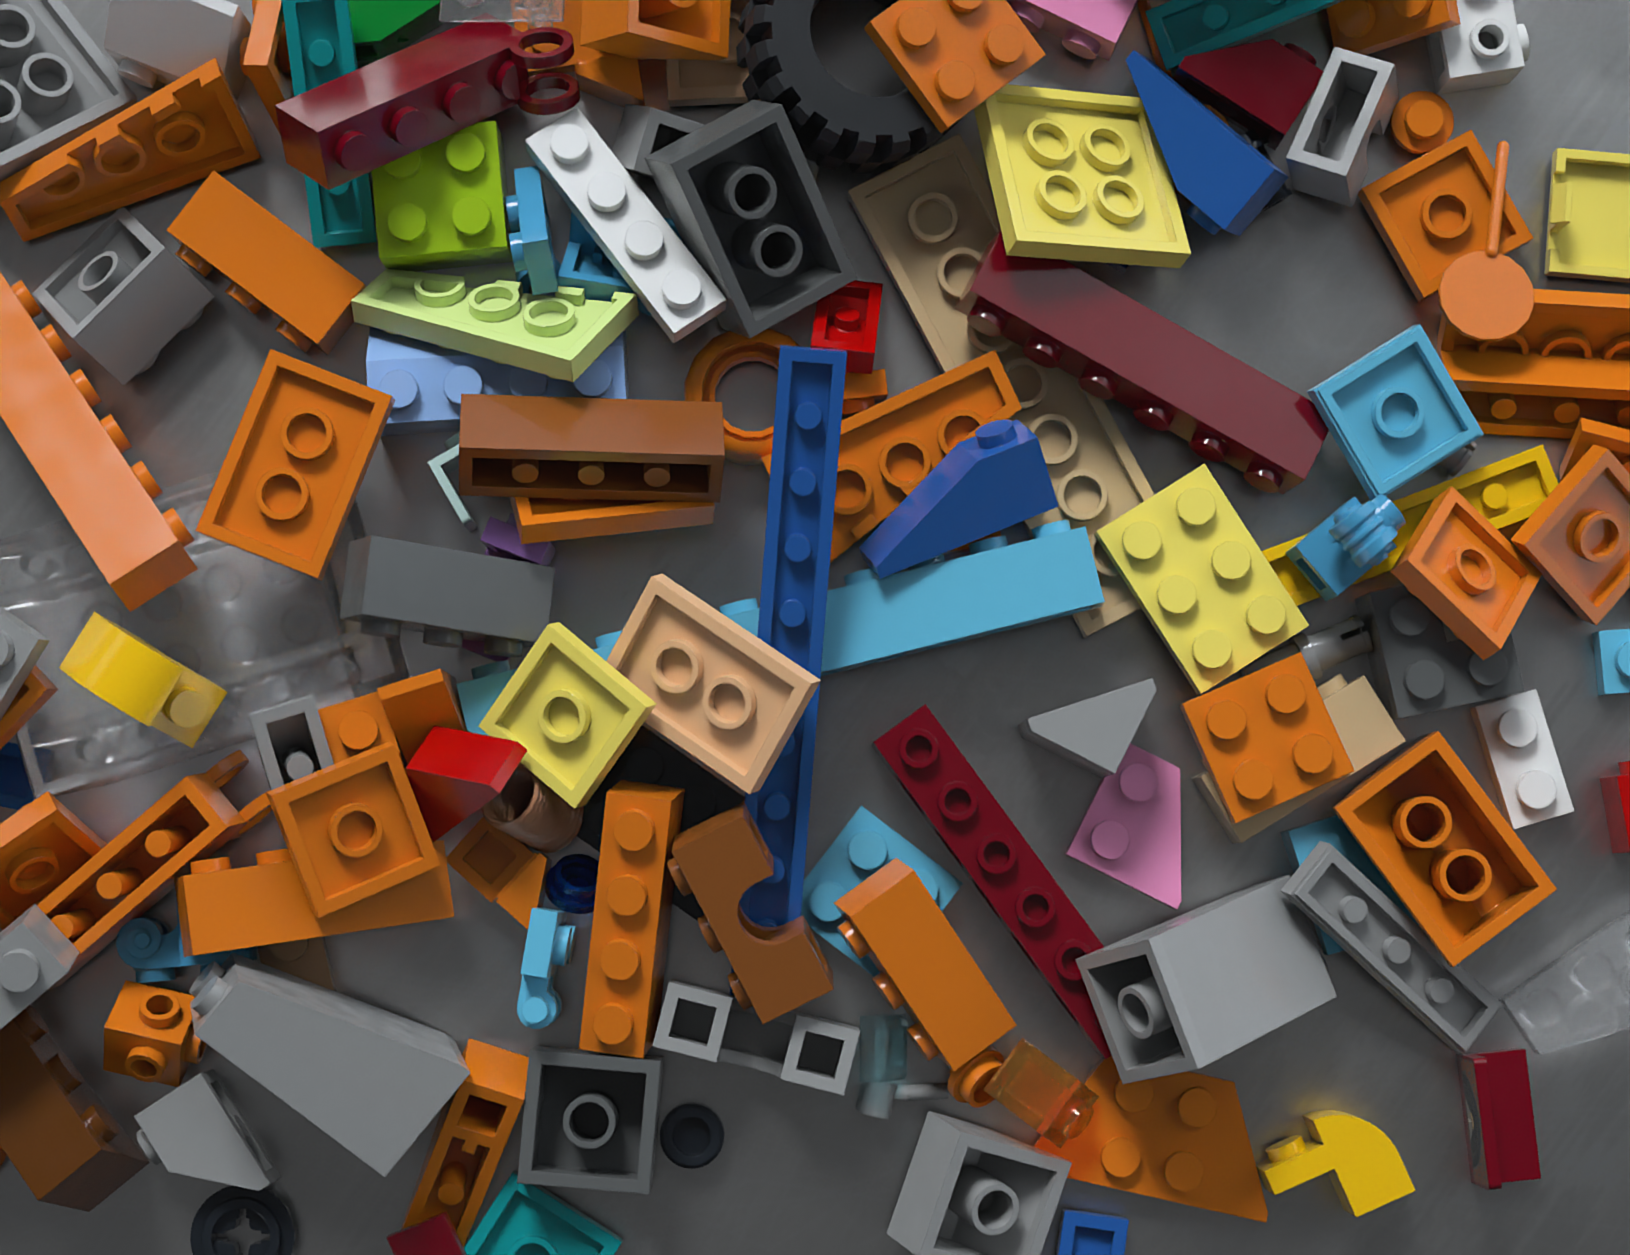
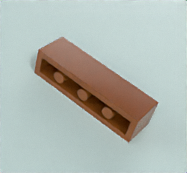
[459,394,725,503]

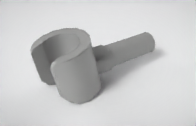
[856,1078,949,1119]

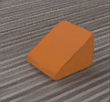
[574,55,646,108]
[496,853,552,930]

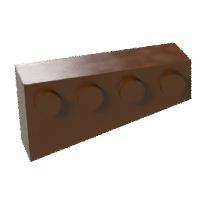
[0,1005,150,1212]

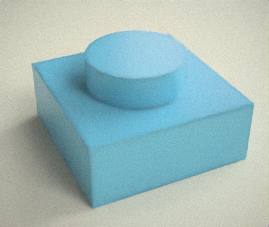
[1592,629,1630,696]

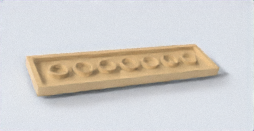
[847,134,1155,638]

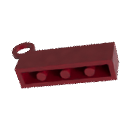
[274,13,581,190]

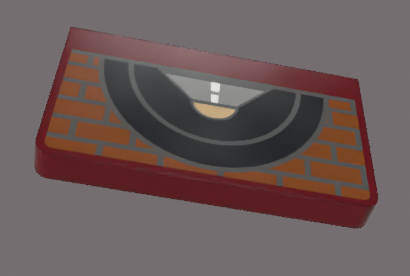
[1456,1048,1541,1190]

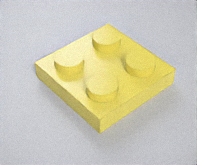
[478,622,657,809]

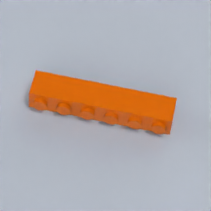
[0,272,198,612]

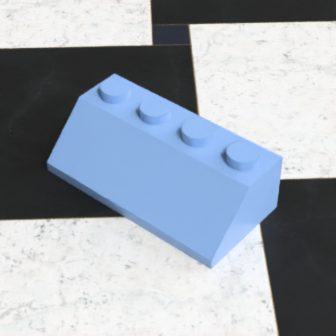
[366,327,630,436]

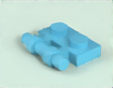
[517,907,577,1029]

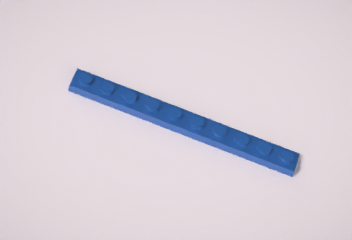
[729,345,847,995]

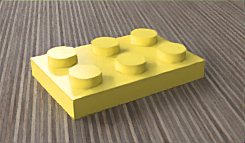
[1094,463,1309,695]

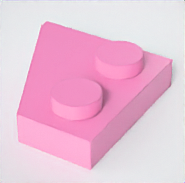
[1065,743,1182,910]

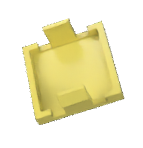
[1544,148,1630,283]

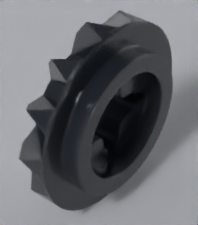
[190,1186,297,1255]

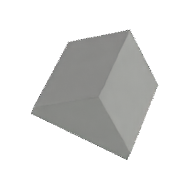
[1018,678,1157,778]

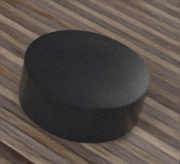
[660,1102,725,1169]

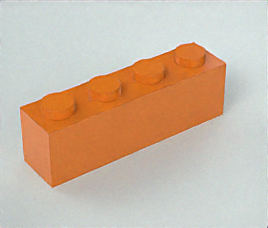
[579,780,685,1059]
[174,840,454,957]

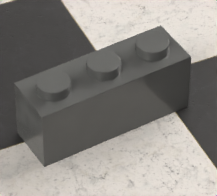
[340,535,555,657]

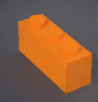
[166,170,367,355]
[834,858,1017,1071]

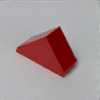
[405,725,527,843]

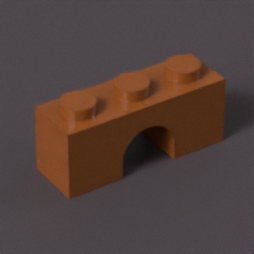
[667,802,834,1024]

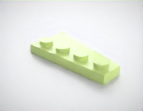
[351,269,639,382]

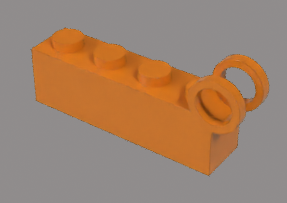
[37,750,273,990]

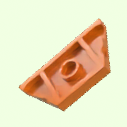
[1034,1056,1268,1223]

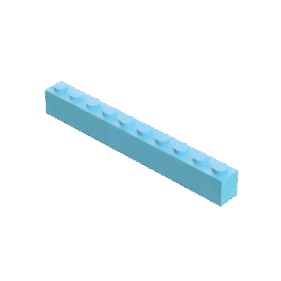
[456,520,1105,736]

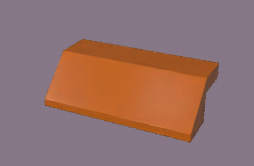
[1437,289,1630,439]

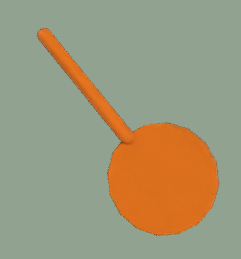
[1438,141,1534,342]

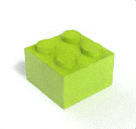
[372,121,513,272]

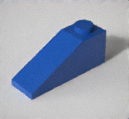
[1126,50,1289,237]
[859,419,1059,579]

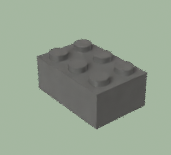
[645,100,857,338]

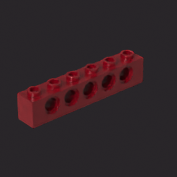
[871,704,1112,1059]

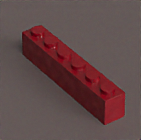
[954,230,1329,494]

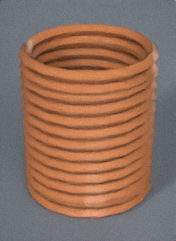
[481,763,584,853]

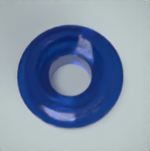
[545,854,599,914]

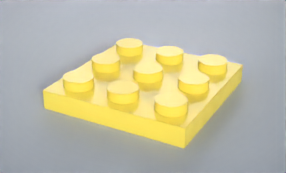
[974,84,1191,268]

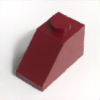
[1173,39,1324,151]

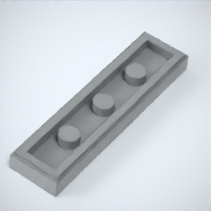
[1280,841,1503,1055]

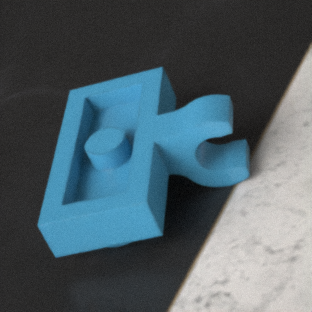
[505,166,561,295]

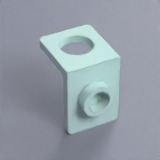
[427,432,478,532]

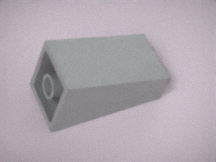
[1075,875,1337,1084]
[189,952,471,1177]

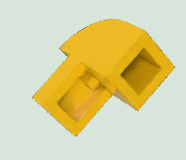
[59,611,228,748]
[1256,1110,1416,1217]

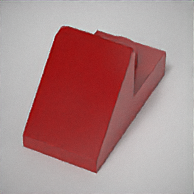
[810,280,883,375]

